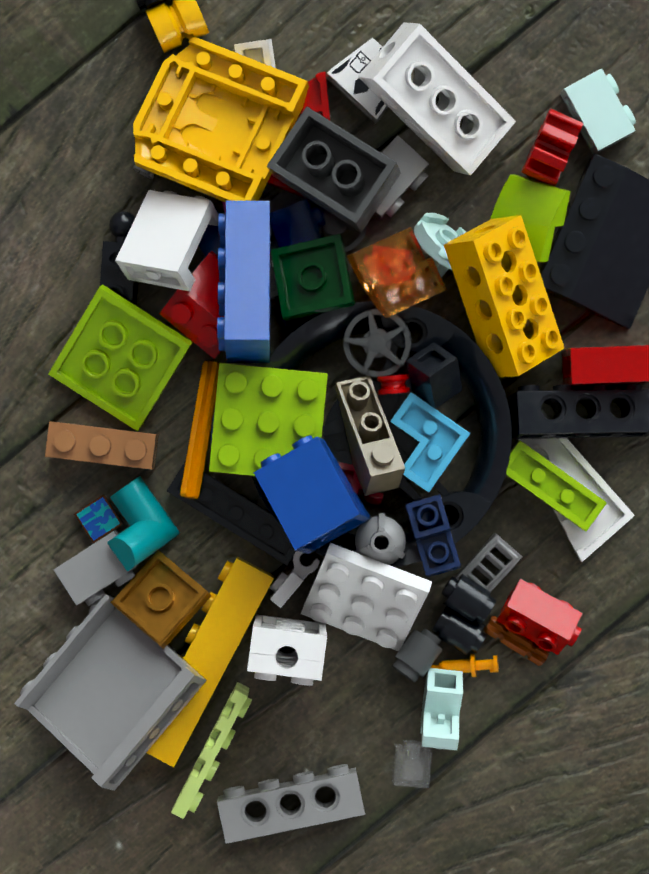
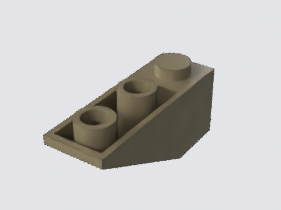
[335,375,405,496]

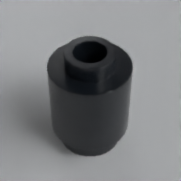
[441,574,496,624]
[432,606,487,655]

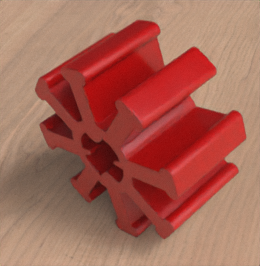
[521,109,583,186]

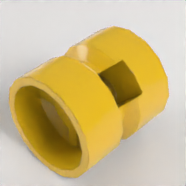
[145,0,209,53]

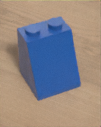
[253,435,371,554]

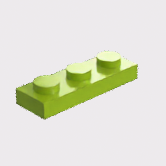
[506,440,607,532]

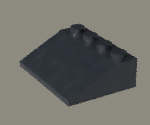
[540,154,649,329]

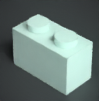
[560,68,636,155]

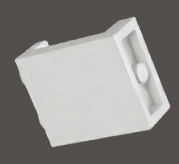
[115,190,219,292]

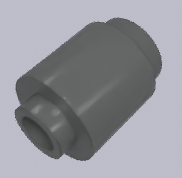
[392,628,443,683]

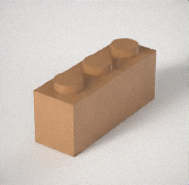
[45,421,159,470]

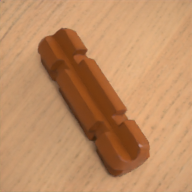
[484,616,549,666]

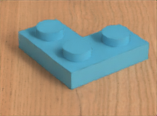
[390,392,471,493]

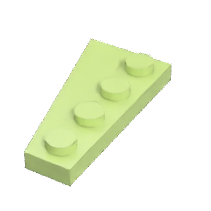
[171,682,252,819]

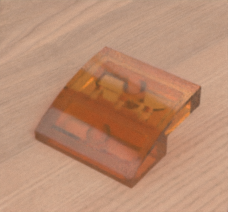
[347,227,447,318]

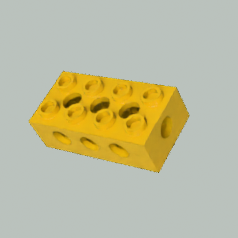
[444,215,565,377]

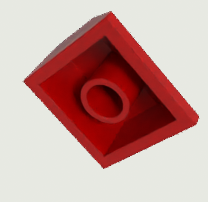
[159,251,225,359]

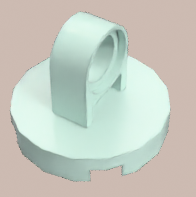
[411,213,466,282]

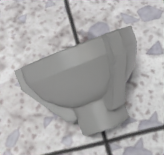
[354,513,406,565]

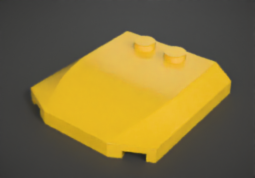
[133,37,309,202]

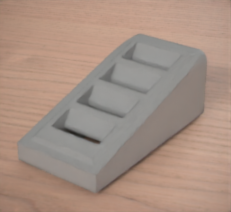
[455,533,523,592]

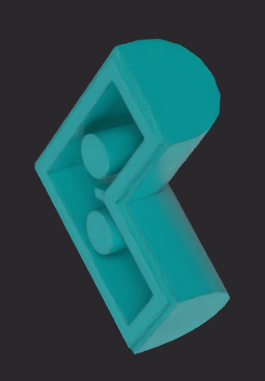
[107,476,180,572]

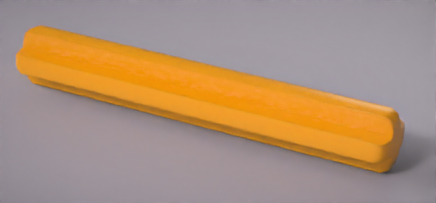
[180,361,219,499]

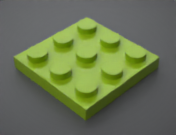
[48,284,193,431]
[209,363,328,476]

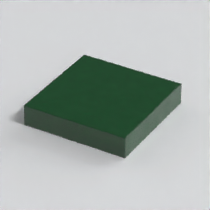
[271,234,355,321]

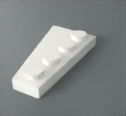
[517,409,635,562]

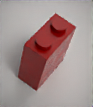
[562,345,649,385]

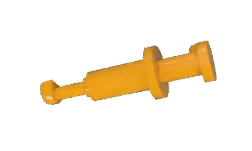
[430,654,499,677]

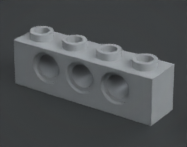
[217,764,365,844]

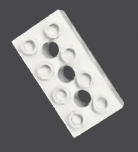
[358,22,516,176]
[247,614,327,686]

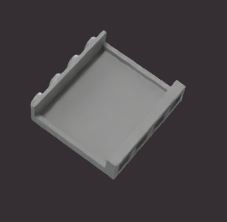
[14,594,207,791]

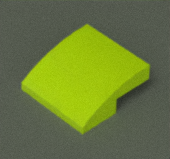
[490,174,571,262]

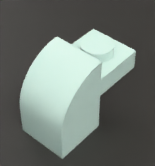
[420,668,463,750]

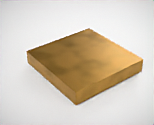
[110,550,211,649]

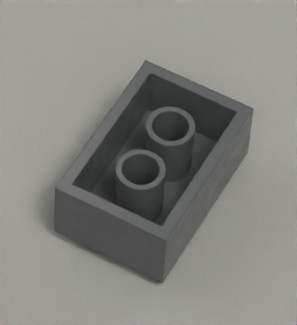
[267,106,401,232]

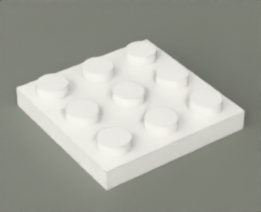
[301,543,432,651]

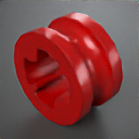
[377,374,410,395]

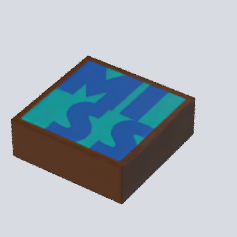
[74,494,124,543]

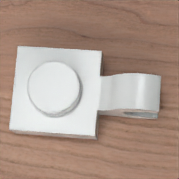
[269,551,320,608]

